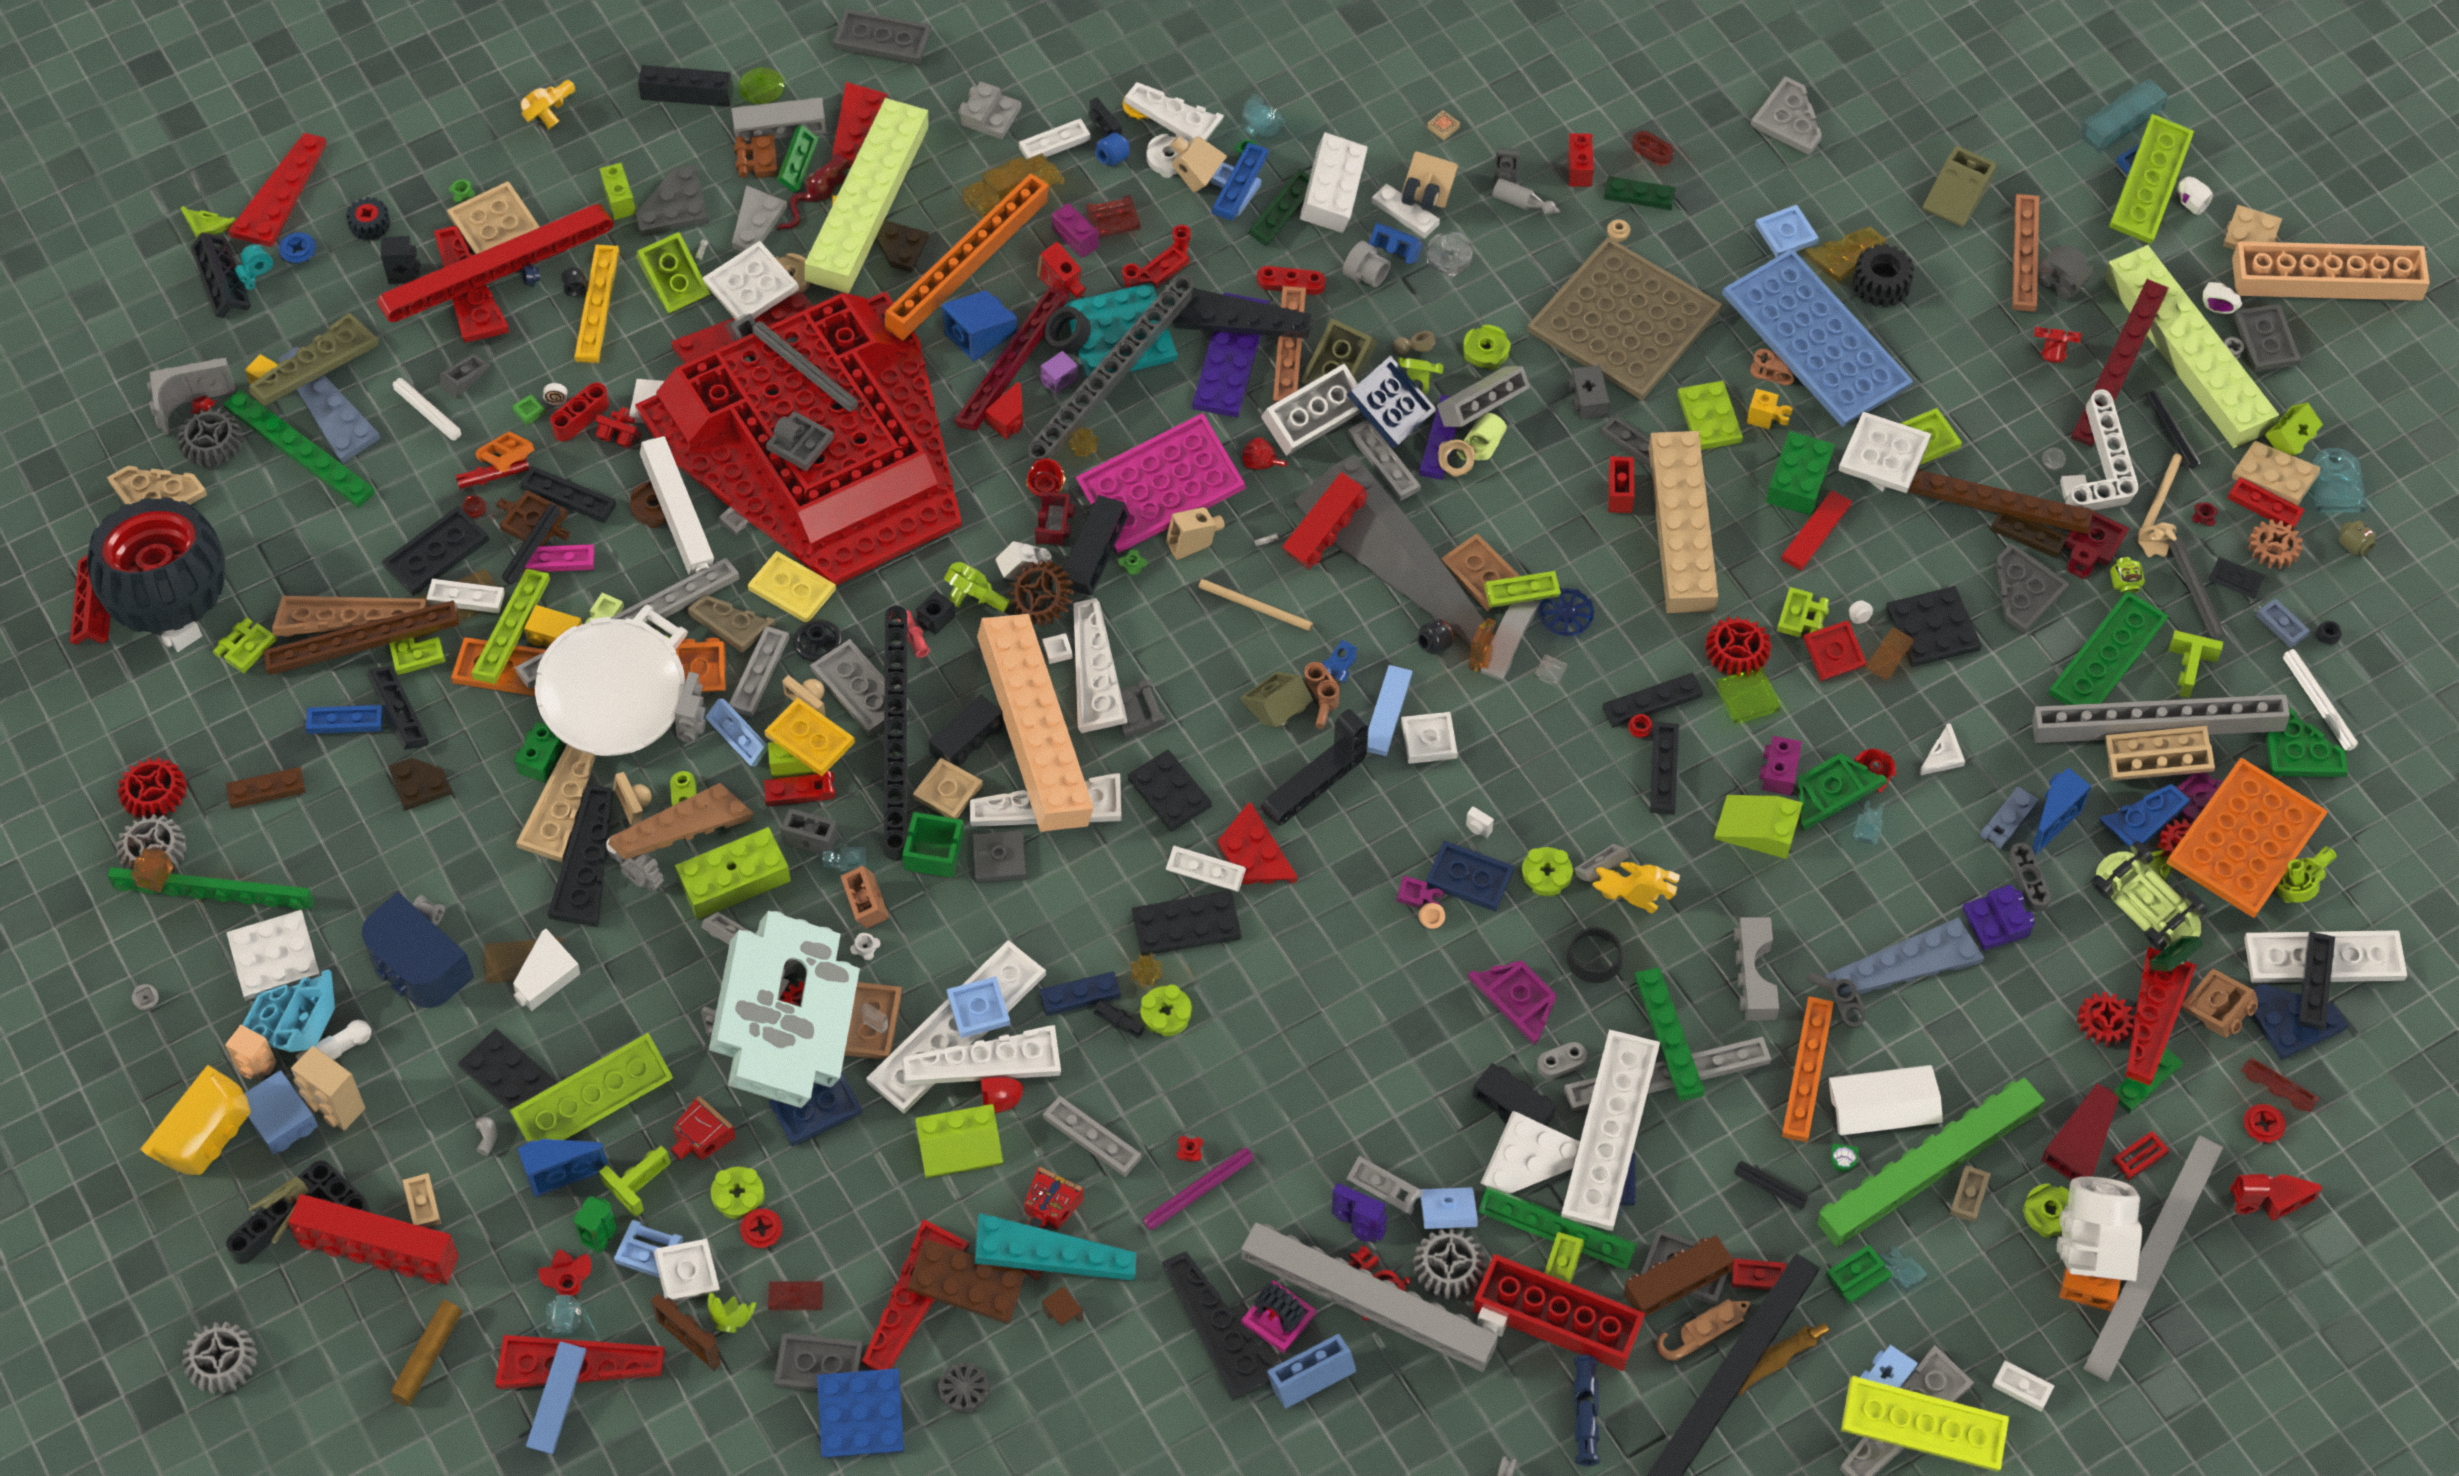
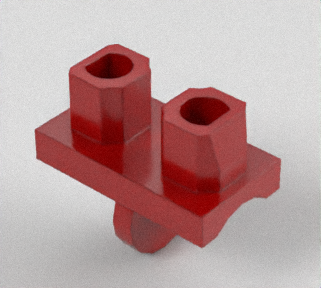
[595,407,642,449]

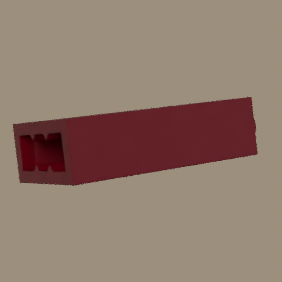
[2041,1083,2119,1181]

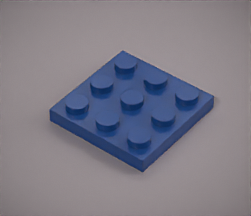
[817,1368,904,1458]

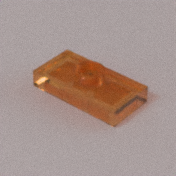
[1866,627,1914,681]

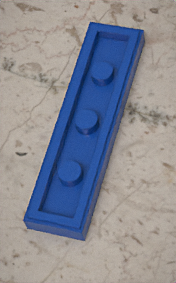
[1212,142,1269,221]

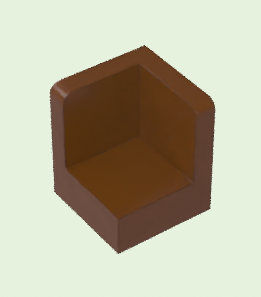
[1042,1286,1083,1326]

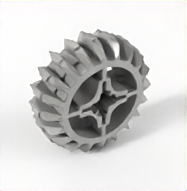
[116,814,187,874]
[1413,1228,1486,1300]
[182,1321,257,1395]

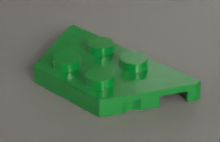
[1797,753,1887,831]

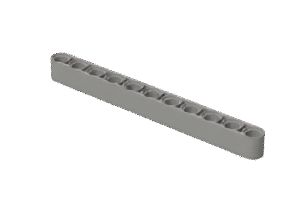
[2083,1135,2224,1382]

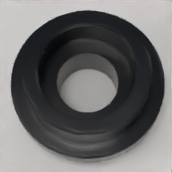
[2316,621,2342,645]

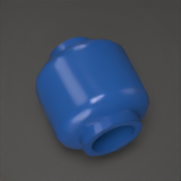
[1096,133,1129,166]

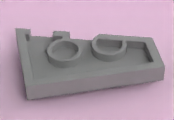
[732,185,787,252]

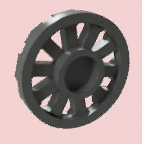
[938,1362,989,1413]

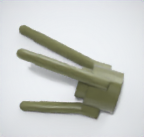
[249,1176,309,1244]

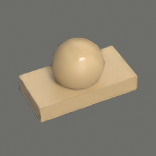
[782,675,826,716]
[613,772,652,826]

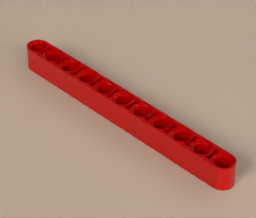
[377,204,614,323]

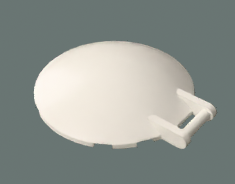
[535,604,688,756]

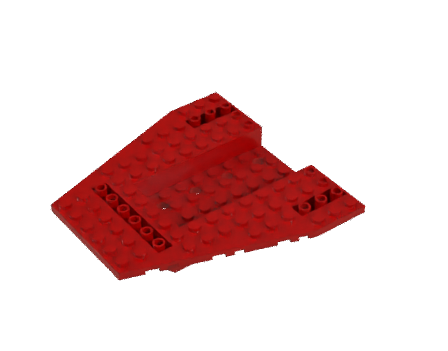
[635,291,962,586]

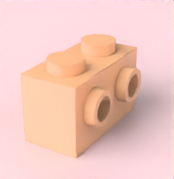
[225,1025,276,1082]

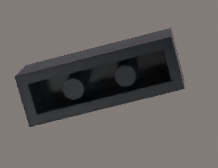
[929,694,1003,766]
[1473,1063,1556,1126]

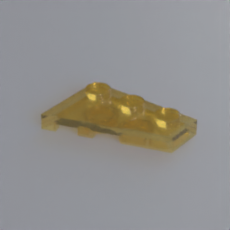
[1804,226,1886,283]

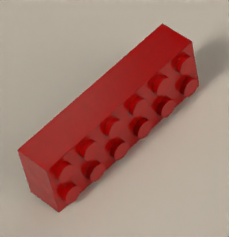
[288,1194,459,1284]
[1473,1254,1645,1372]

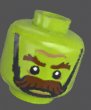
[2110,557,2145,595]

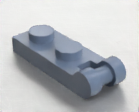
[1979,786,2039,850]

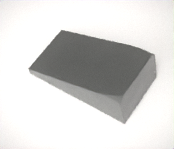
[439,353,490,398]

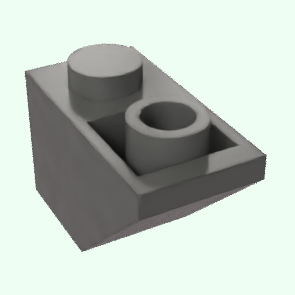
[1493,146,1520,184]

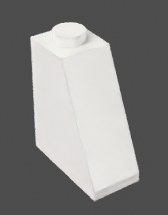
[513,929,580,1011]

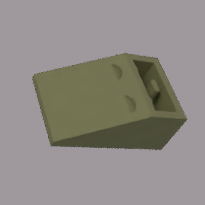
[1922,146,1997,228]

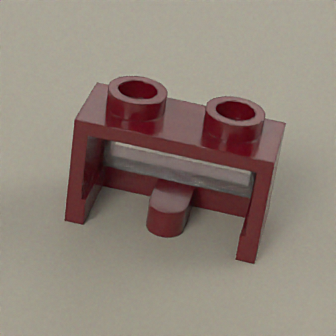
[1035,491,1075,545]

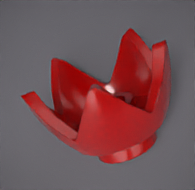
[1854,748,1896,793]

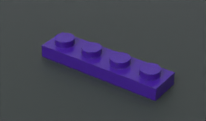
[1419,395,1457,480]

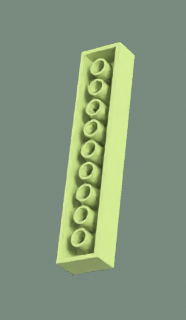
[804,98,928,294]
[2104,245,2279,449]

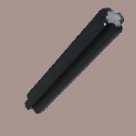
[2146,390,2200,469]
[502,504,561,584]

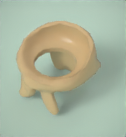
[1438,440,1475,477]
[2138,522,2177,557]

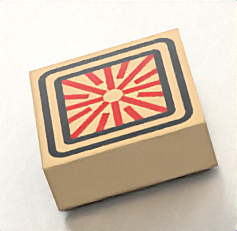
[1428,111,1460,140]

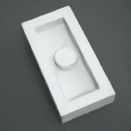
[1992,1361,2054,1412]

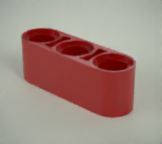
[550,382,609,442]

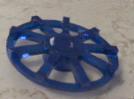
[1539,587,1594,636]

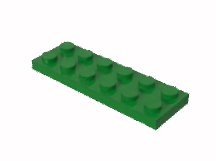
[2048,591,2169,705]

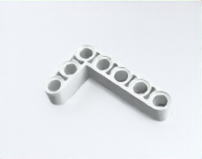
[2065,390,2138,511]

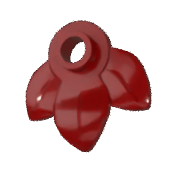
[538,1249,591,1298]

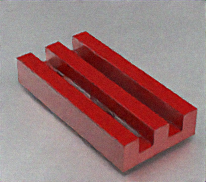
[2111,1131,2170,1181]

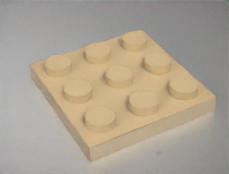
[447,181,539,255]

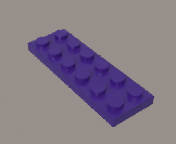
[1192,293,1269,418]

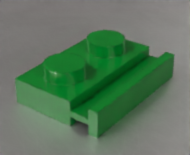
[1826,1244,1893,1305]

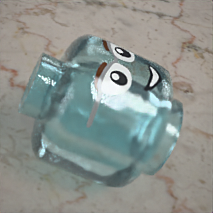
[546,1295,581,1335]

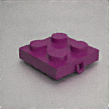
[2177,772,2223,823]

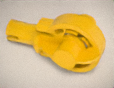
[521,80,575,129]

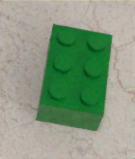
[1766,431,1835,516]

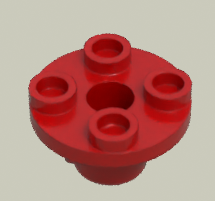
[2033,327,2082,363]

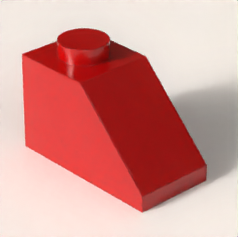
[985,382,1023,439]
[2261,1174,2322,1221]

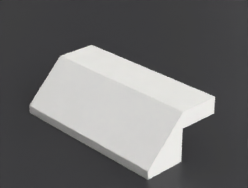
[1829,1065,1943,1135]

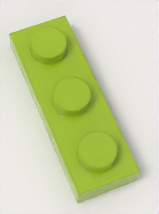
[1484,571,1561,608]

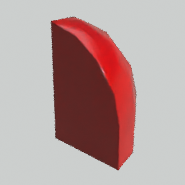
[981,1078,1024,1113]

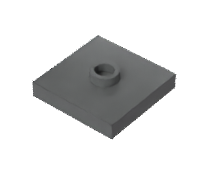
[972,831,1026,882]

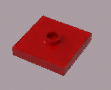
[1802,620,1867,682]

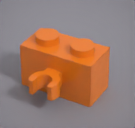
[2059,1267,2121,1312]

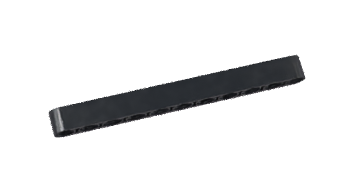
[884,605,907,861]
[1647,1253,1820,1476]

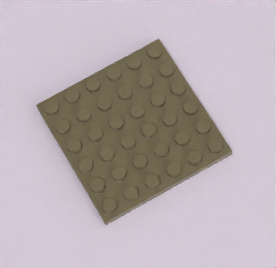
[1527,237,1723,400]

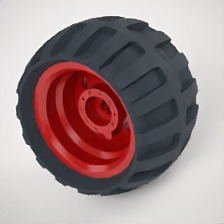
[87,497,225,634]

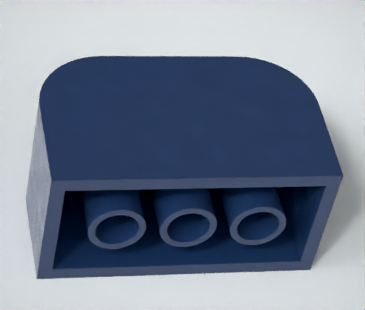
[362,892,474,1008]

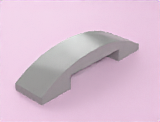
[1480,601,1540,681]

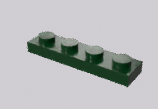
[1248,169,1310,247]

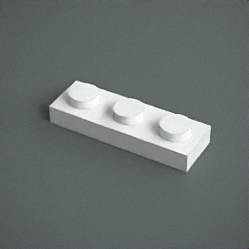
[1019,118,1091,163]
[1372,184,1440,239]
[426,579,505,613]
[1166,846,1246,892]

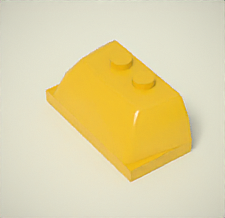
[140,1065,251,1175]

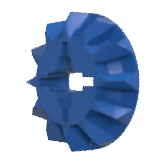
[279,232,317,265]

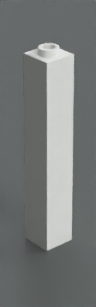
[640,436,714,575]

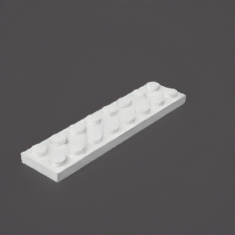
[866,940,1046,1114]
[1561,1030,1660,1231]

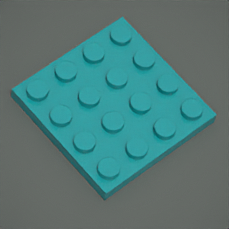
[1064,283,1177,379]

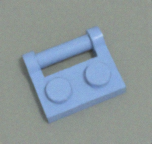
[614,1220,683,1278]

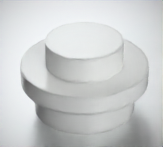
[1849,600,1873,624]

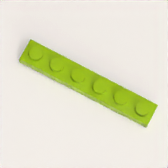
[471,568,550,684]

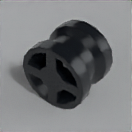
[561,268,587,297]

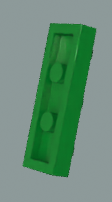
[777,125,819,193]
[2113,1047,2183,1114]

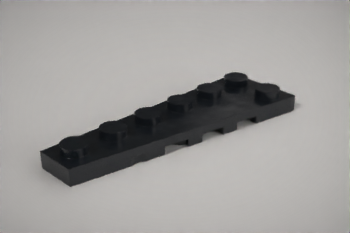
[1172,288,1313,339]
[548,784,613,927]
[1162,1251,1275,1401]

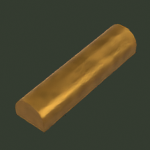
[391,1299,463,1406]

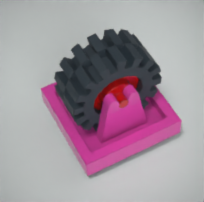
[1241,1280,1317,1354]

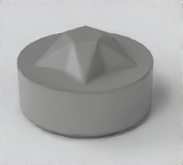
[132,984,159,1011]

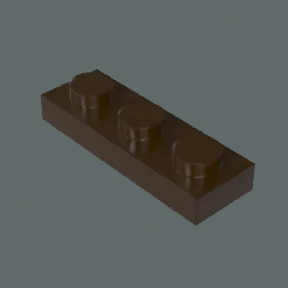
[1990,512,2068,559]

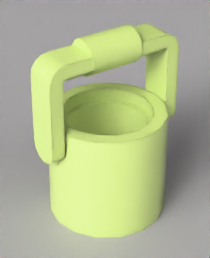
[1457,412,1507,461]

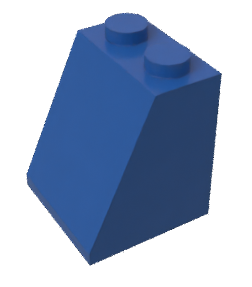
[941,290,1017,362]

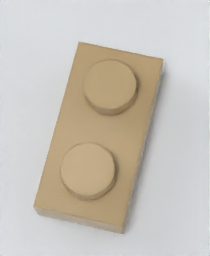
[403,1173,441,1228]

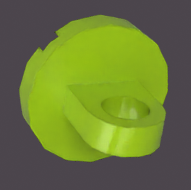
[1397,358,1444,396]

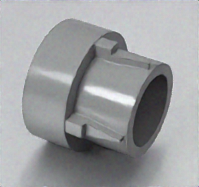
[1343,241,1390,287]

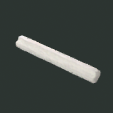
[392,378,461,441]

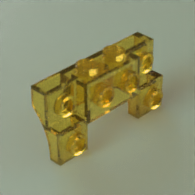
[962,153,1064,218]

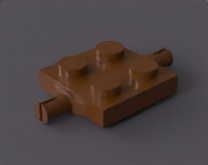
[497,490,570,547]

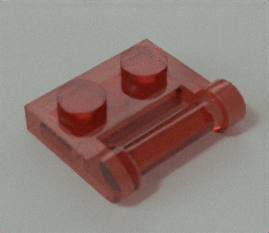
[1085,195,1141,239]

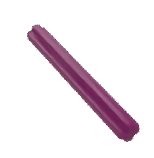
[1143,1148,1253,1231]

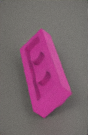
[521,544,595,573]

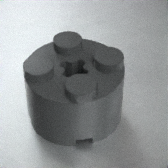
[2038,244,2093,300]

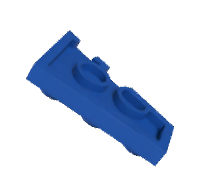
[2099,784,2190,848]

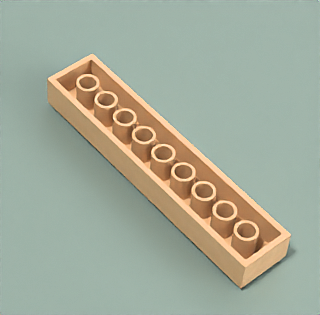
[977,614,1094,832]

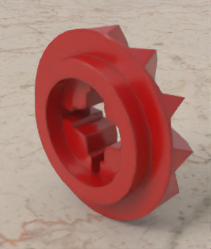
[2243,1104,2286,1144]
[740,1208,783,1250]

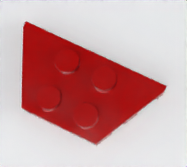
[1218,802,1297,884]

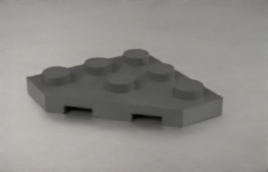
[636,164,709,236]
[1995,543,2070,634]

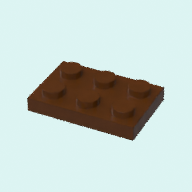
[650,1293,721,1371]

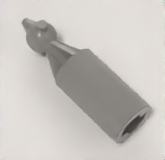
[1492,178,1560,215]

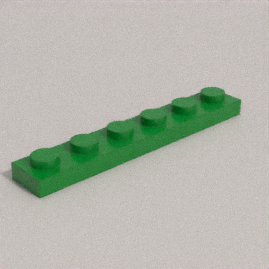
[1634,967,1705,1102]
[1478,1186,1637,1270]

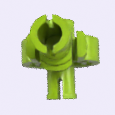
[944,562,1011,613]
[2275,846,2337,903]

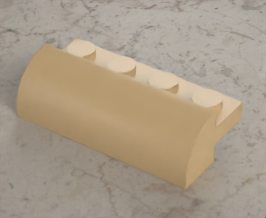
[2105,725,2215,781]

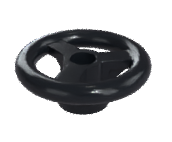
[793,619,842,662]

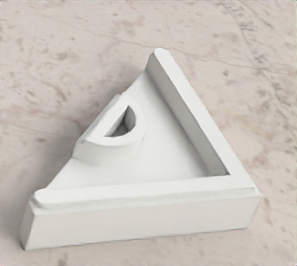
[1919,724,1965,775]

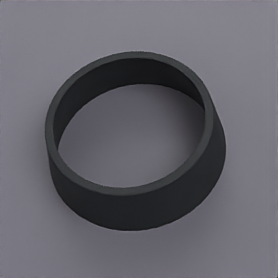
[1567,927,1623,983]

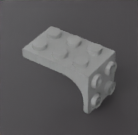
[147,358,236,436]

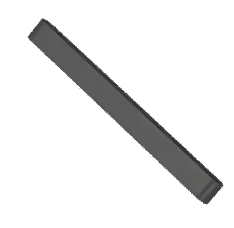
[1028,274,1193,467]

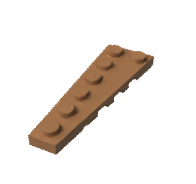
[272,596,428,637]
[608,783,754,860]

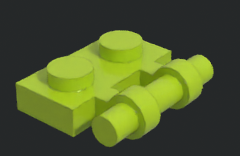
[1777,587,1829,637]
[212,617,277,674]

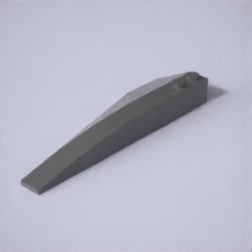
[1295,454,1493,648]

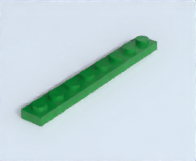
[223,389,375,508]
[108,867,314,910]

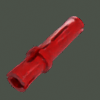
[455,458,529,490]

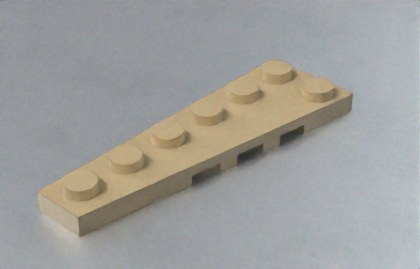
[516,745,596,863]

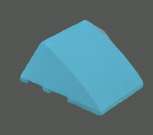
[242,969,335,1052]

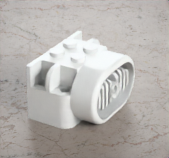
[2057,1177,2142,1281]

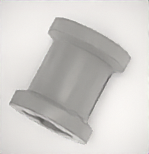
[413,895,445,925]

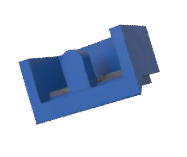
[1369,223,1424,264]

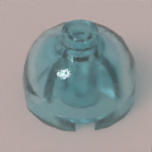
[1241,94,1286,138]

